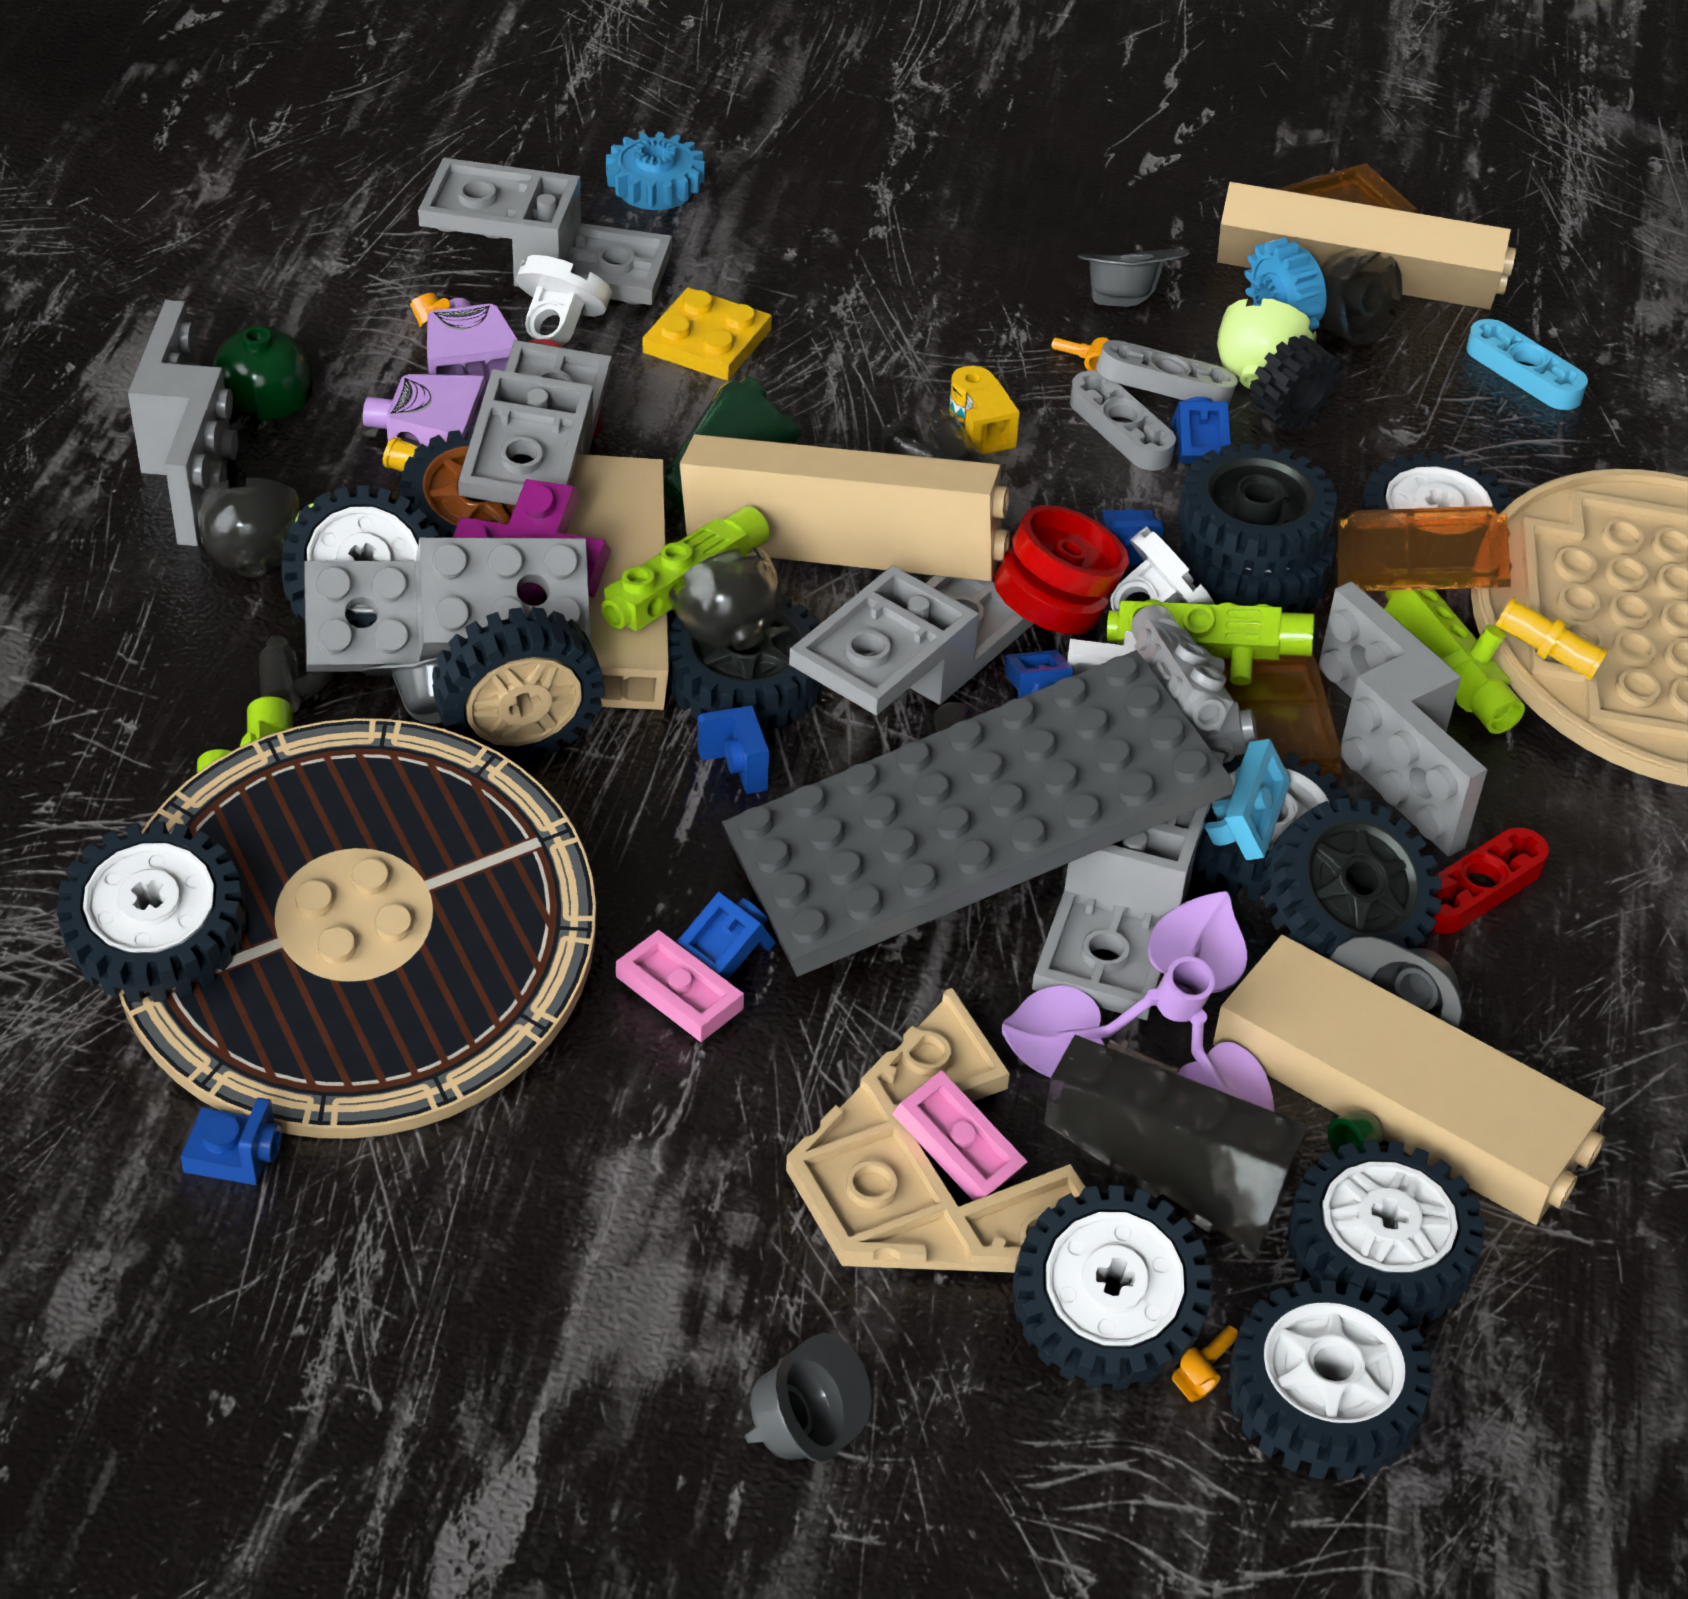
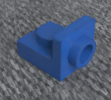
[1171,397,1231,464]
[1100,509,1164,566]
[1005,650,1073,699]
[697,705,769,794]
[676,892,776,981]
[180,1097,282,1186]

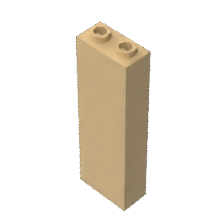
[1217,182,1516,310]
[680,434,1010,582]
[567,454,668,710]
[1213,935,1605,1225]

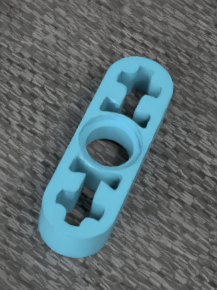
[1466,319,1588,410]

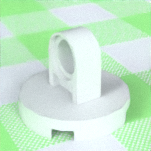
[515,255,612,347]
[1110,526,1214,611]

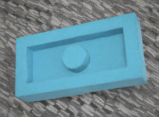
[1205,739,1291,860]

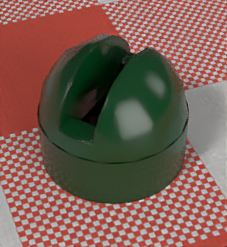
[1327,1111,1383,1155]

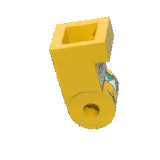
[949,366,1020,457]

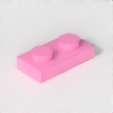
[616,930,744,1042]
[892,1070,1028,1201]

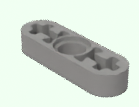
[1096,340,1238,406]
[1070,371,1176,471]

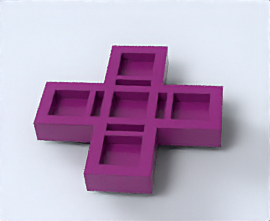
[453,479,611,606]

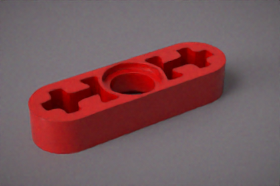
[1431,828,1549,935]

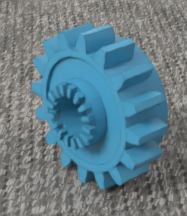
[606,132,705,210]
[1244,237,1327,332]

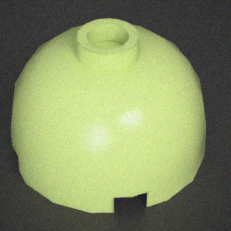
[1217,298,1317,389]

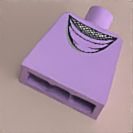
[427,298,517,391]
[363,374,485,447]

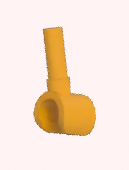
[410,293,450,327]
[1051,337,1110,371]
[1172,1326,1238,1402]

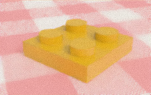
[643,287,772,381]

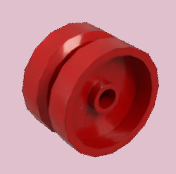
[993,505,1129,635]

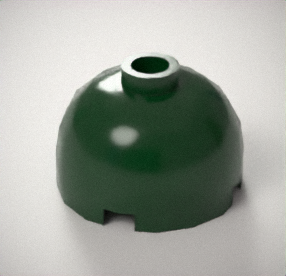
[212,326,313,421]

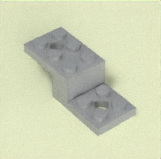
[418,158,672,305]
[128,300,238,546]
[458,340,611,505]
[304,537,591,672]
[789,565,1034,716]
[1318,581,1488,857]
[1032,750,1225,1020]

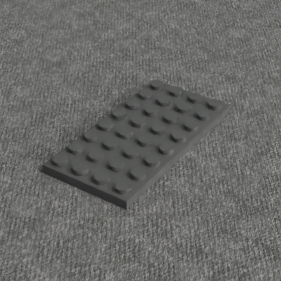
[722,650,1234,977]

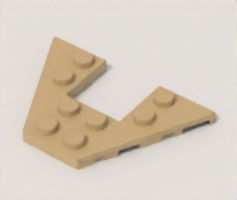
[786,988,1086,1273]

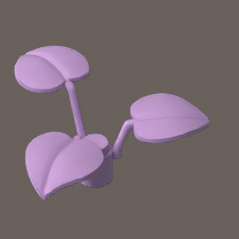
[1002,891,1275,1141]

